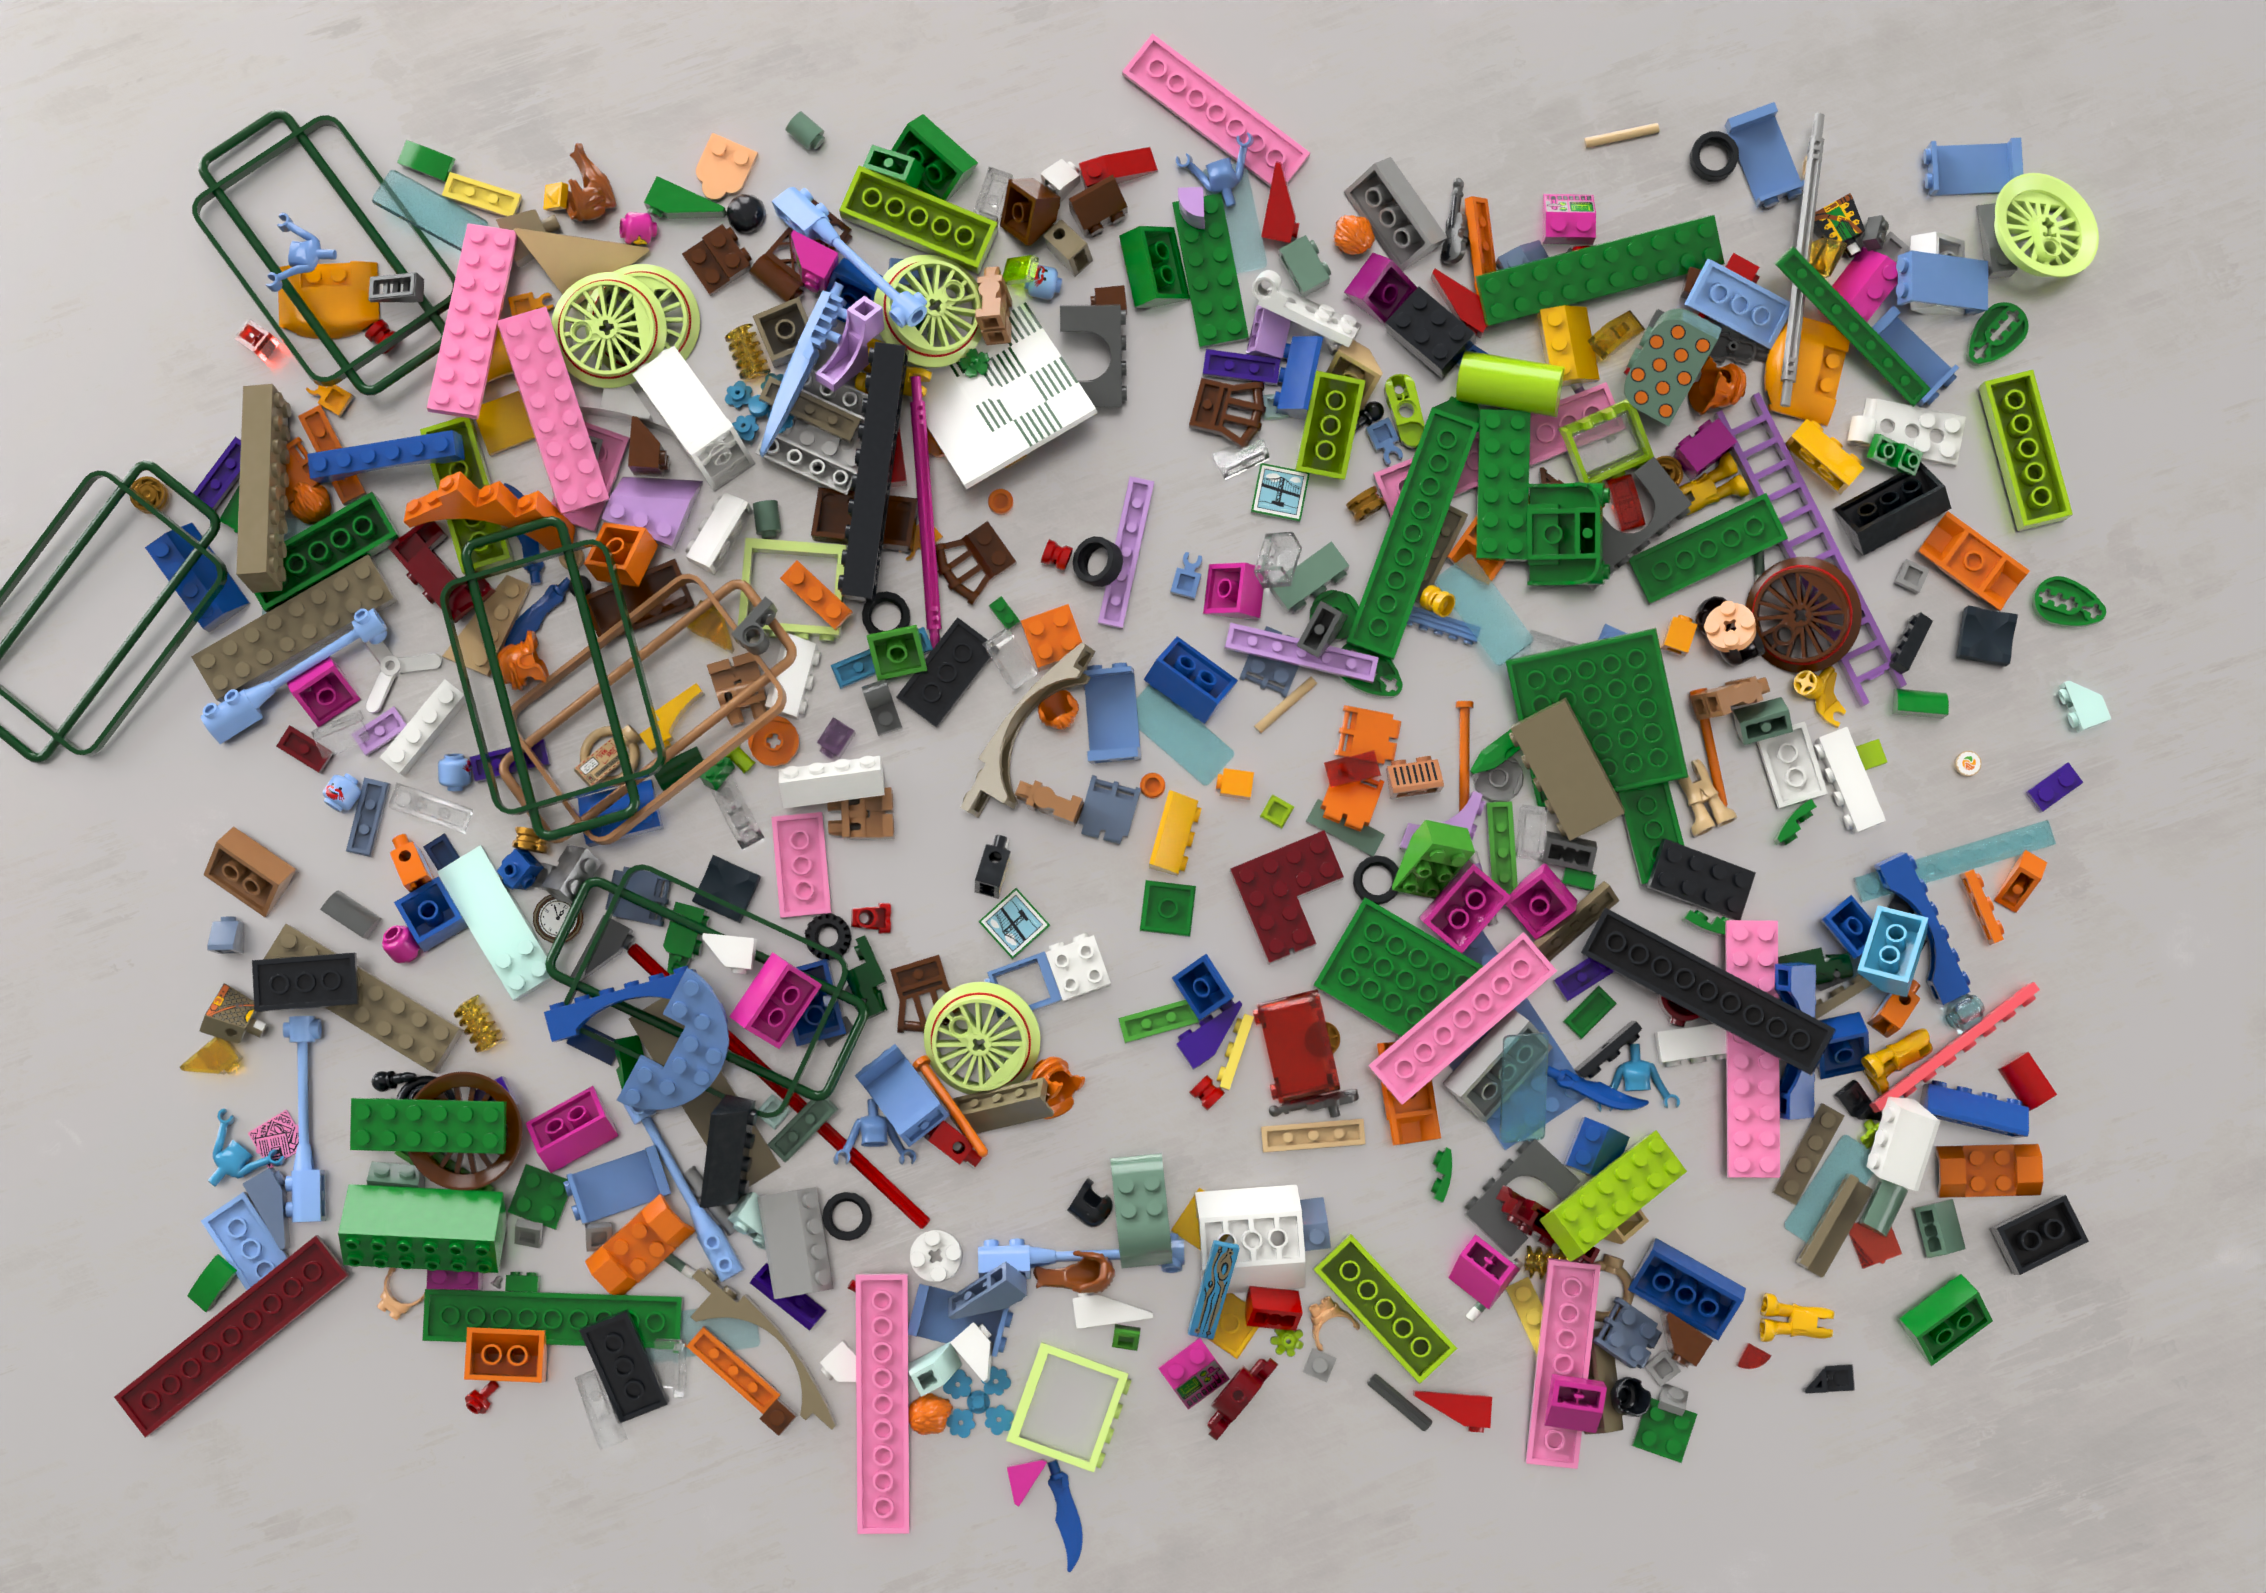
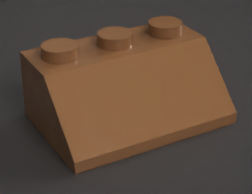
[203,826,296,917]

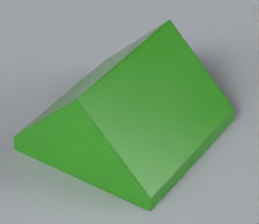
[867,625,927,681]

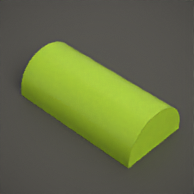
[1456,351,1565,417]
[1295,370,1366,480]

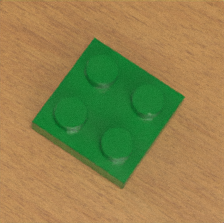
[508,1164,569,1230]
[1631,1398,1697,1463]

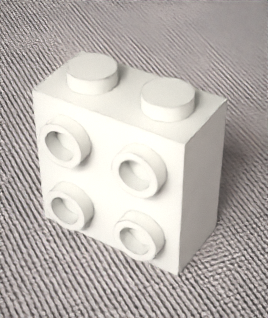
[1046,933,1111,1002]

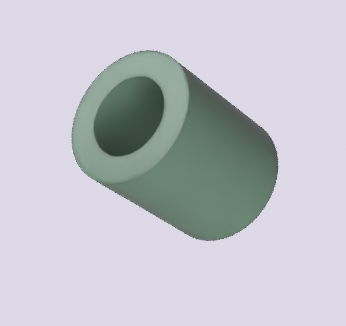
[785,111,825,150]
[753,500,781,539]

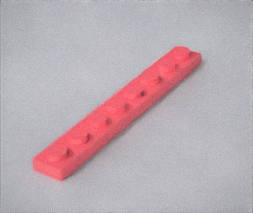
[1869,982,2040,1113]

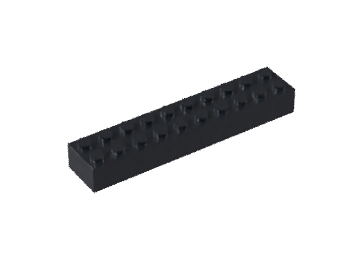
[838,342,909,603]
[1581,908,1836,1076]

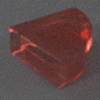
[1736,1343,1772,1369]

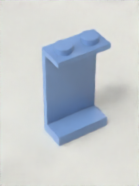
[1724,102,1805,208]
[1923,138,2024,196]
[1896,250,1988,315]
[1872,305,1959,407]
[1084,663,1141,764]
[855,1044,950,1147]
[563,1145,671,1225]
[908,1284,1013,1357]

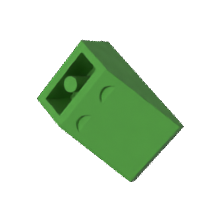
[1392,820,1475,899]

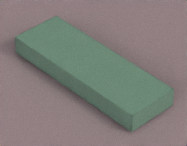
[1306,799,1385,857]
[767,1098,838,1163]

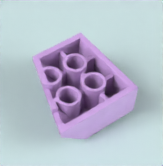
[601,477,703,551]

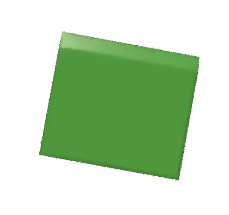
[1112,1324,1141,1351]

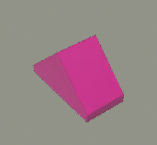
[1007,1459,1047,1507]

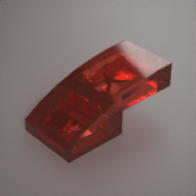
[1606,474,1646,531]
[1324,750,1382,788]

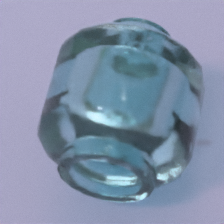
[1945,993,1985,1031]

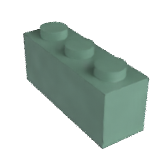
[1270,541,1349,613]

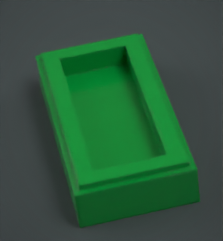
[1563,986,1617,1040]

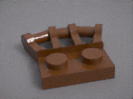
[1189,378,1266,452]
[935,521,1017,606]
[890,955,961,1033]

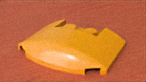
[278,261,380,339]
[1764,317,1849,426]

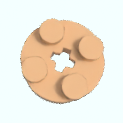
[1704,601,1756,652]

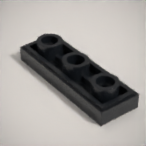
[1574,1021,1642,1079]

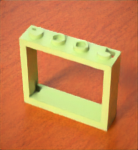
[738,538,847,642]
[1006,1342,1132,1472]

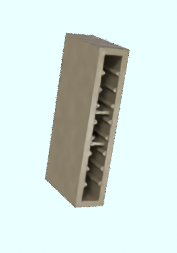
[1509,698,1625,841]

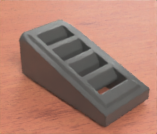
[369,272,424,303]

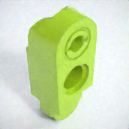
[1384,374,1425,448]

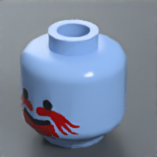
[1024,265,1062,300]
[438,753,471,791]
[323,773,361,812]

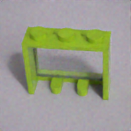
[1558,399,1654,483]

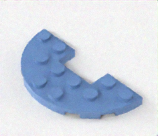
[616,968,729,1110]

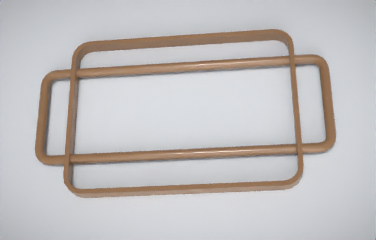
[499,574,797,845]

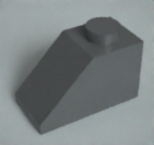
[1296,601,1348,658]

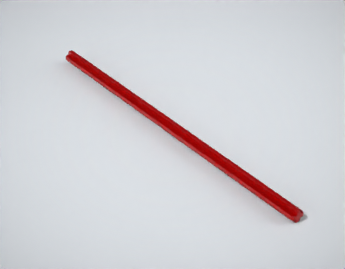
[627,943,930,1229]

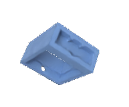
[985,951,1063,1022]

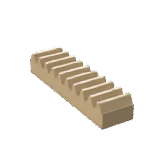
[1261,1119,1365,1153]

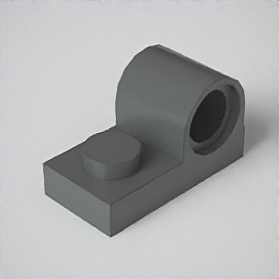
[731,596,778,655]
[862,679,902,736]

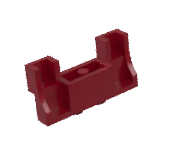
[388,521,496,623]
[1496,1185,1600,1264]

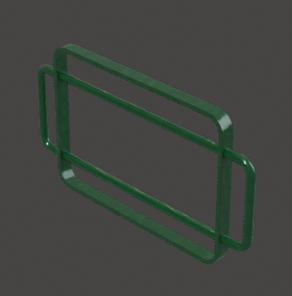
[192,110,456,396]
[0,460,228,763]
[440,516,666,841]
[545,864,868,1118]

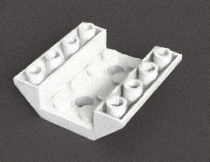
[755,369,868,495]
[1195,1185,1306,1293]

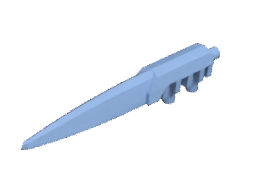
[760,282,847,457]

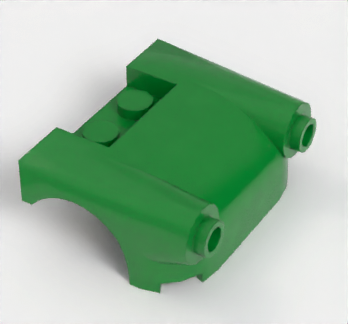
[1527,482,1610,586]

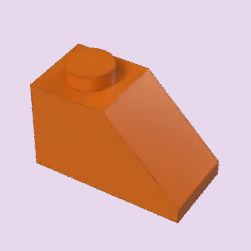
[1994,850,2047,913]

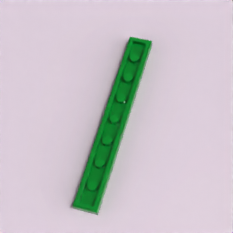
[1774,246,1931,407]

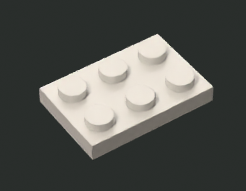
[1757,721,1828,809]

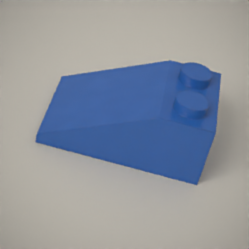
[792,959,846,1047]

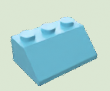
[1857,905,1928,997]

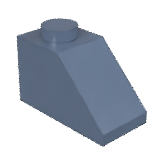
[1496,240,1549,270]
[207,916,244,954]
[1300,1197,1331,1251]

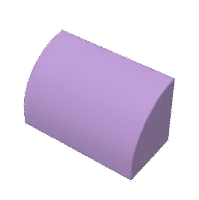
[1178,187,1205,229]
[1246,305,1291,359]

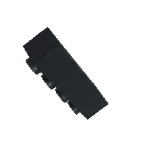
[1888,612,1933,674]

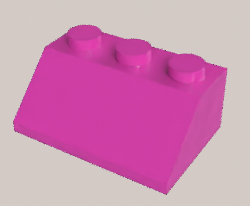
[1832,247,1898,322]
[1419,860,1511,953]
[729,952,822,1049]
[526,1086,618,1173]

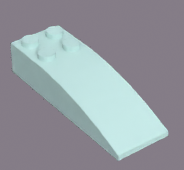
[437,845,552,1001]

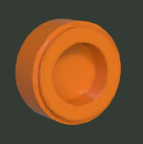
[988,489,1013,515]
[1140,773,1165,799]

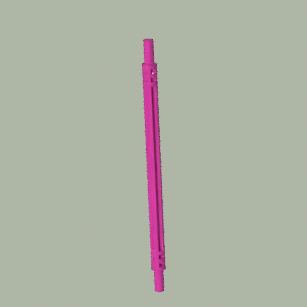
[910,376,942,648]

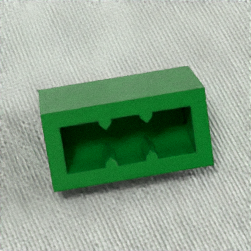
[1892,688,1949,719]

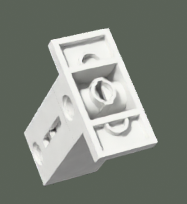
[633,346,755,491]

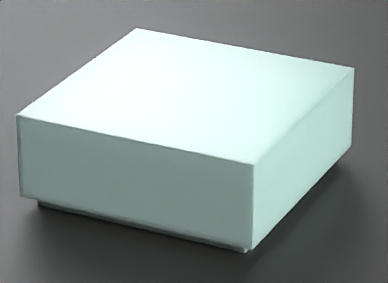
[1263,394,1289,421]
[759,1094,792,1130]

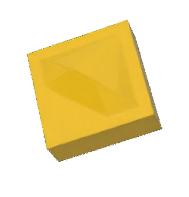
[543,182,569,211]

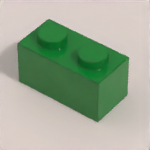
[989,596,1020,632]
[700,756,735,791]
[1561,868,1597,892]
[505,1272,540,1292]

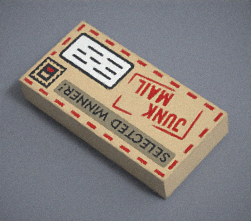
[574,737,630,787]

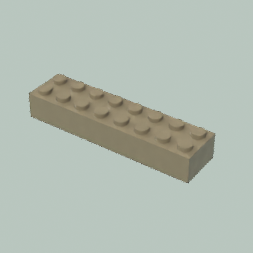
[236,384,291,593]
[191,555,398,703]
[264,924,464,1074]

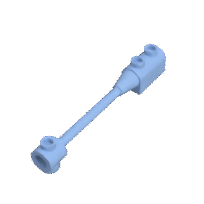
[772,187,927,328]
[201,608,387,744]
[283,1016,326,1222]
[623,1104,745,1282]
[978,1233,1185,1279]

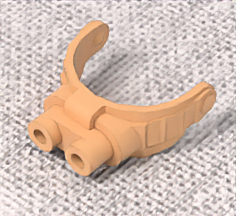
[377,1268,425,1320]
[1309,1296,1360,1351]

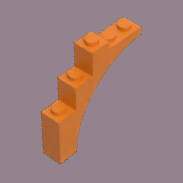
[403,471,575,551]

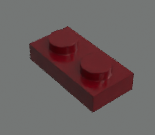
[276,725,334,774]

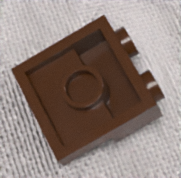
[682,224,752,296]

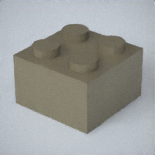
[753,297,819,368]

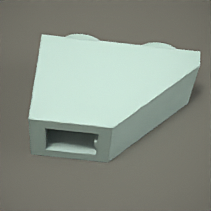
[2058,681,2111,733]
[728,1192,766,1250]
[908,1341,962,1397]

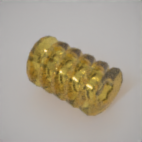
[725,324,771,380]
[454,995,505,1053]
[1523,1245,1568,1280]

